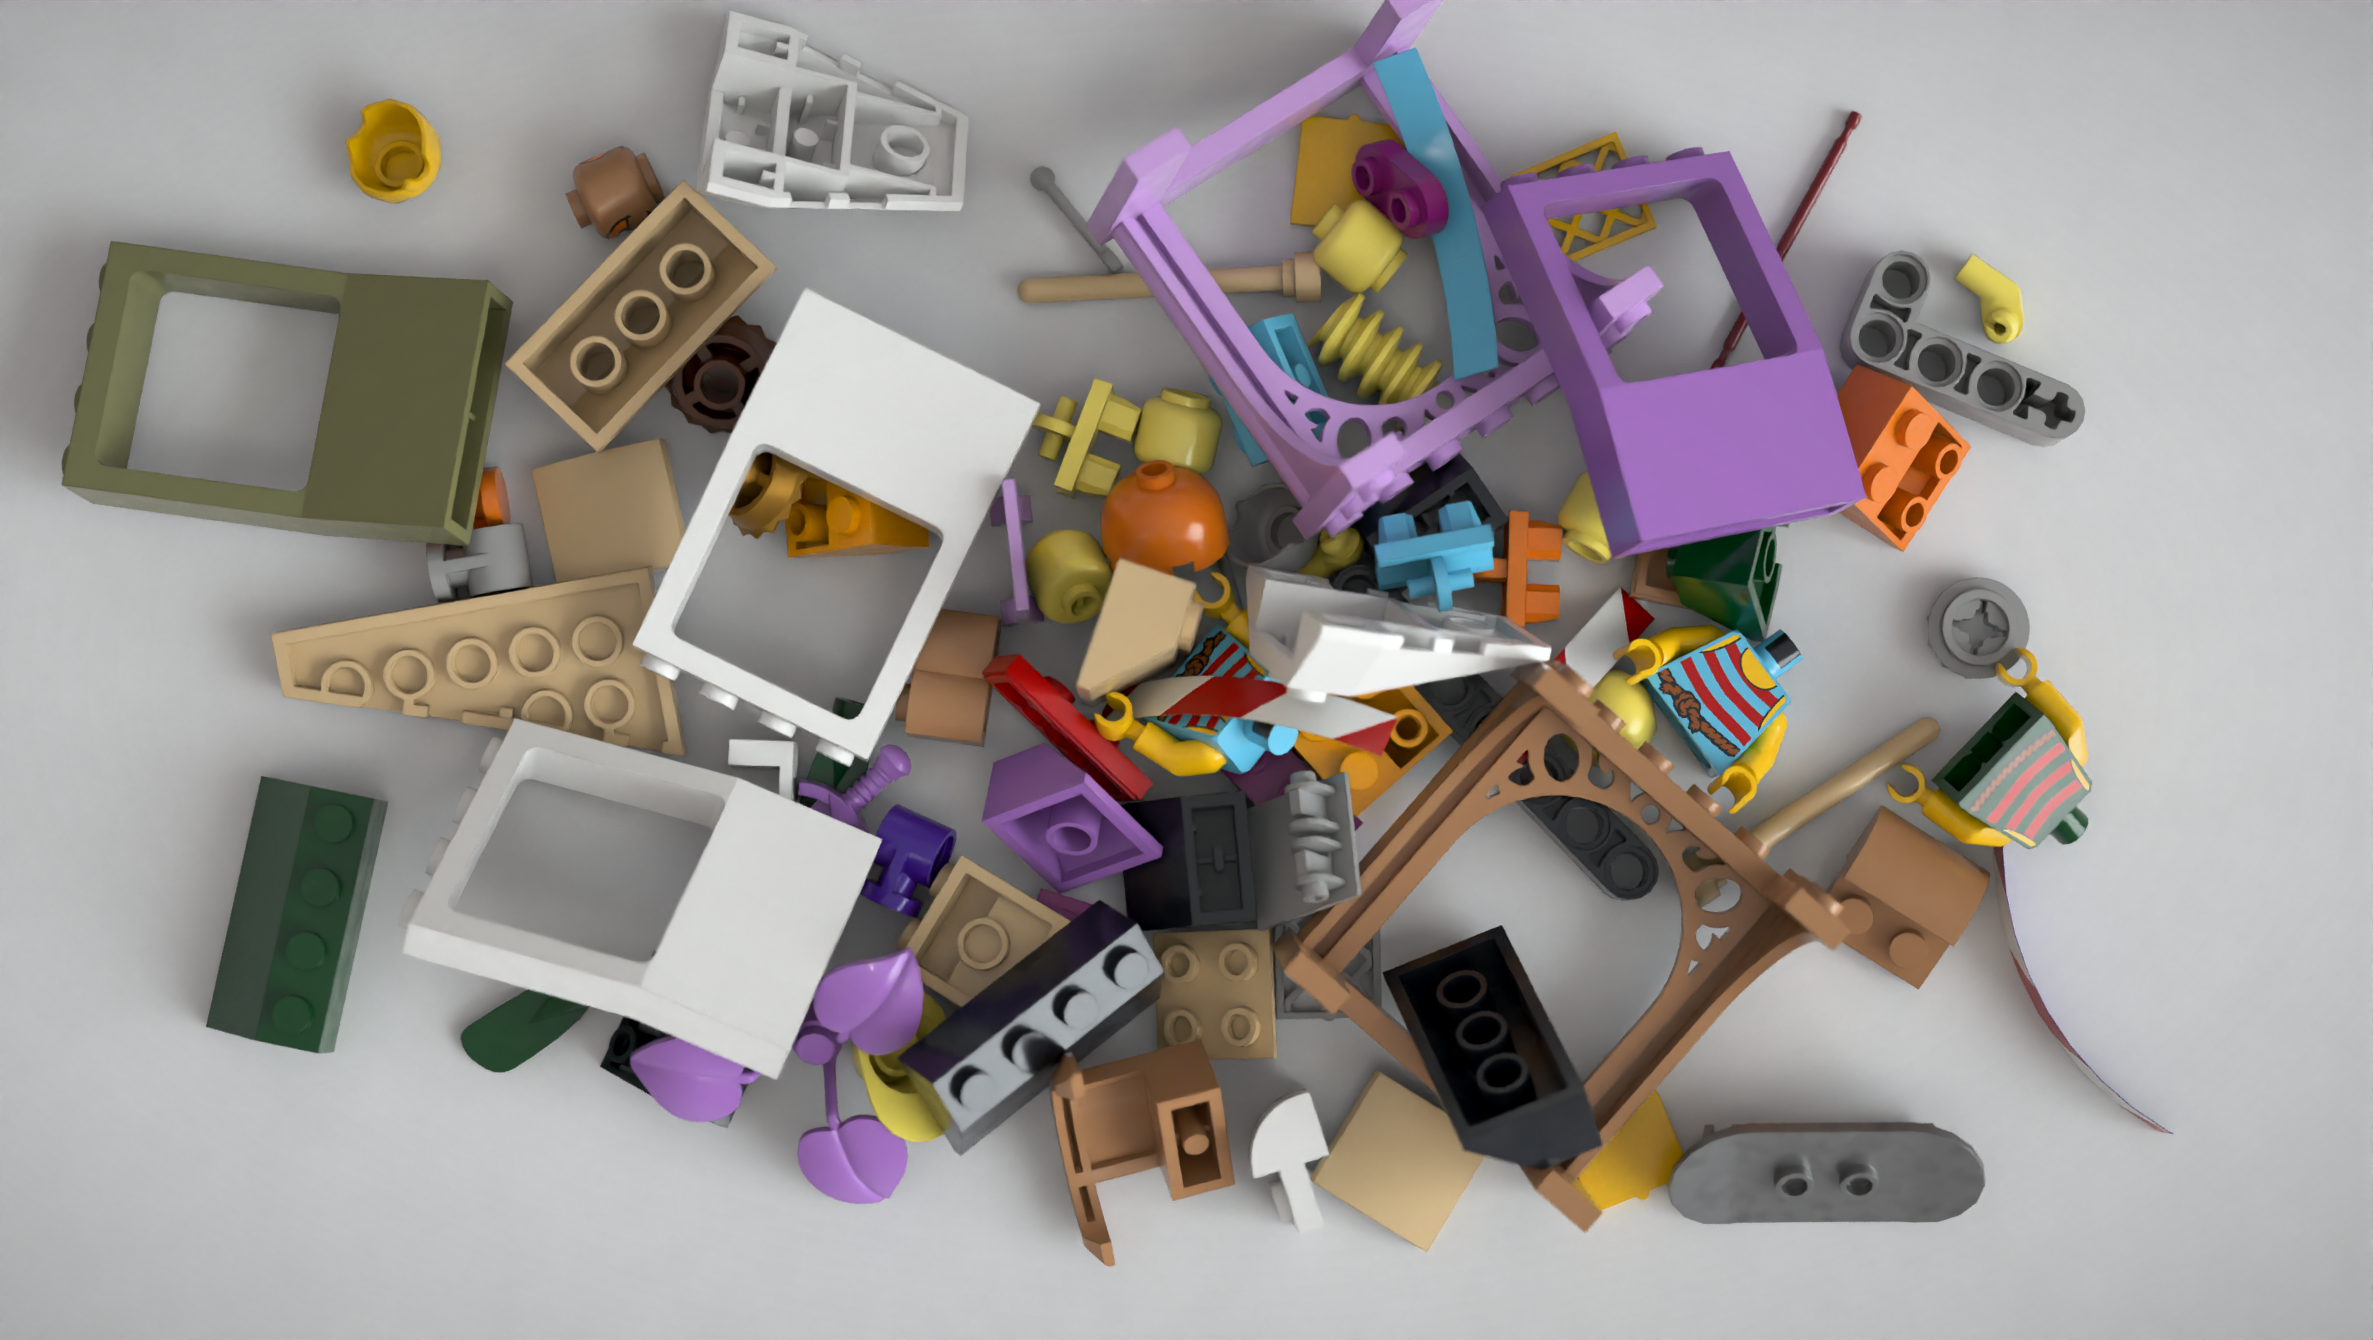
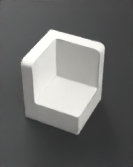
[728,739,799,802]

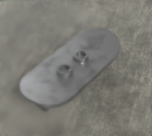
[1667,1122,1986,1224]

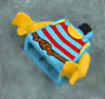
[1094,572,1298,777]
[1613,624,1803,814]

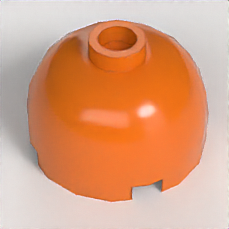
[1100,460,1230,576]

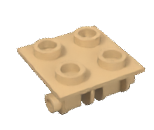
[1153,928,1277,1060]

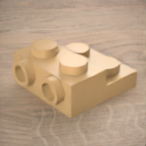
[896,855,1071,1007]

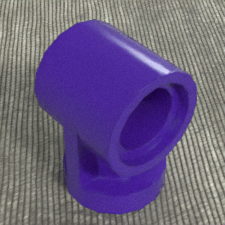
[860,804,957,918]

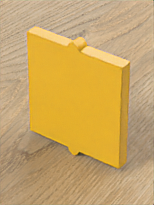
[1290,114,1404,227]
[1578,1089,1683,1211]

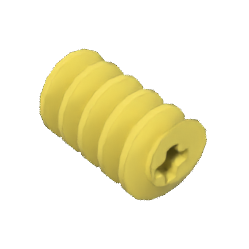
[1307,293,1443,432]

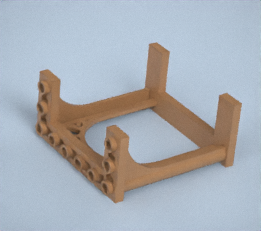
[1273,657,1851,1233]

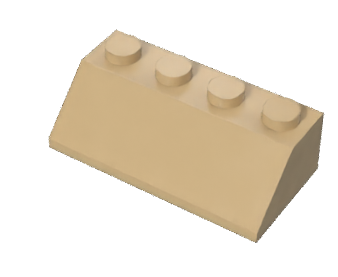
[505,179,777,453]
[1076,558,1204,707]

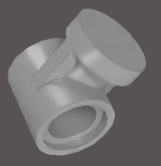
[426,523,533,603]

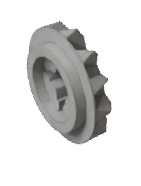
[1926,577,2030,679]

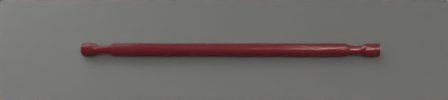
[1710,111,1863,369]

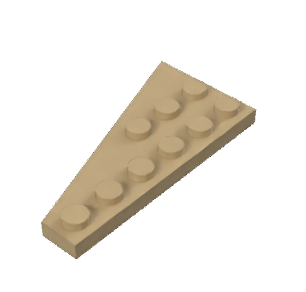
[270,566,687,756]

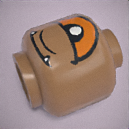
[566,146,665,239]

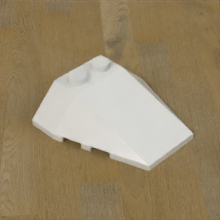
[695,10,969,211]
[1246,565,1551,702]

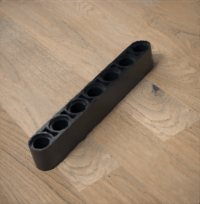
[1332,564,1659,901]

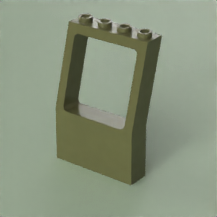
[61,241,513,546]

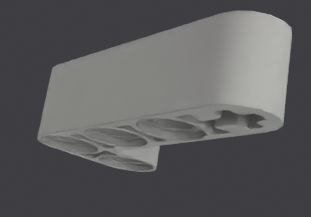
[1840,251,2085,447]

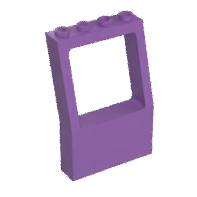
[1481,147,1867,559]

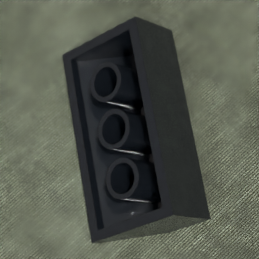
[897,900,1165,1156]
[1382,925,1603,1170]

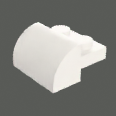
[1248,1088,1329,1234]

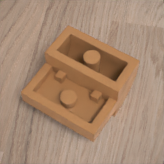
[1826,805,1990,990]

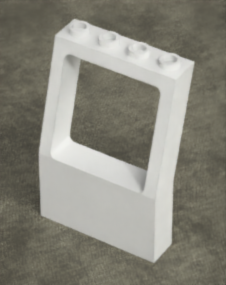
[632,288,1041,767]
[398,718,882,1080]

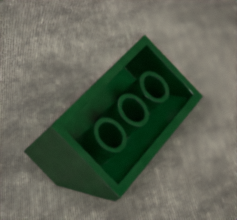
[206,776,388,1054]

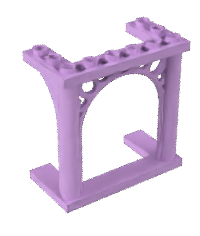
[1086,0,1664,541]

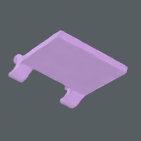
[990,479,1044,627]

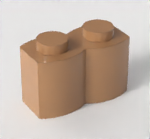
[895,609,1002,747]

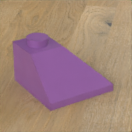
[982,743,1163,894]

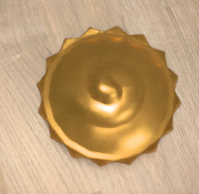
[729,452,809,539]

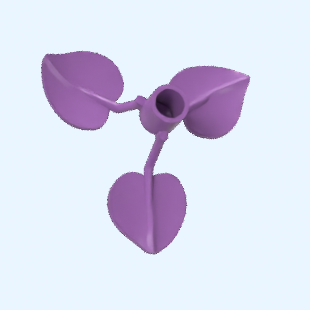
[630,948,923,1204]

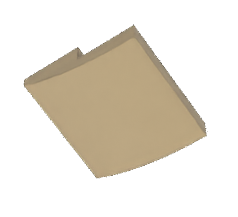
[531,438,686,582]
[1309,1070,1485,1252]

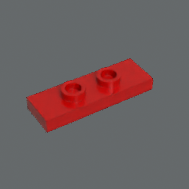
[982,654,1154,802]

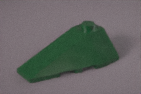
[1666,524,1789,642]

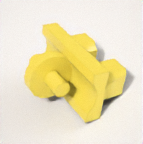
[1031,378,1142,499]

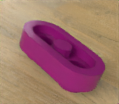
[1351,139,1449,239]

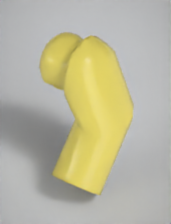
[1954,253,2024,344]
[1296,528,1364,578]

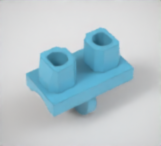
[1374,501,1494,613]

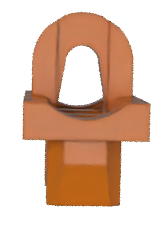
[1472,511,1562,628]

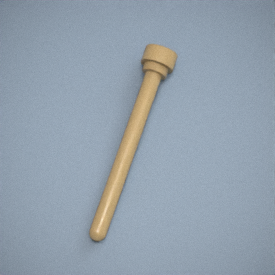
[1017,251,1322,303]
[1671,717,1940,908]

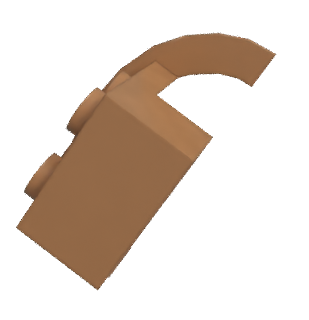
[1049,1039,1235,1266]

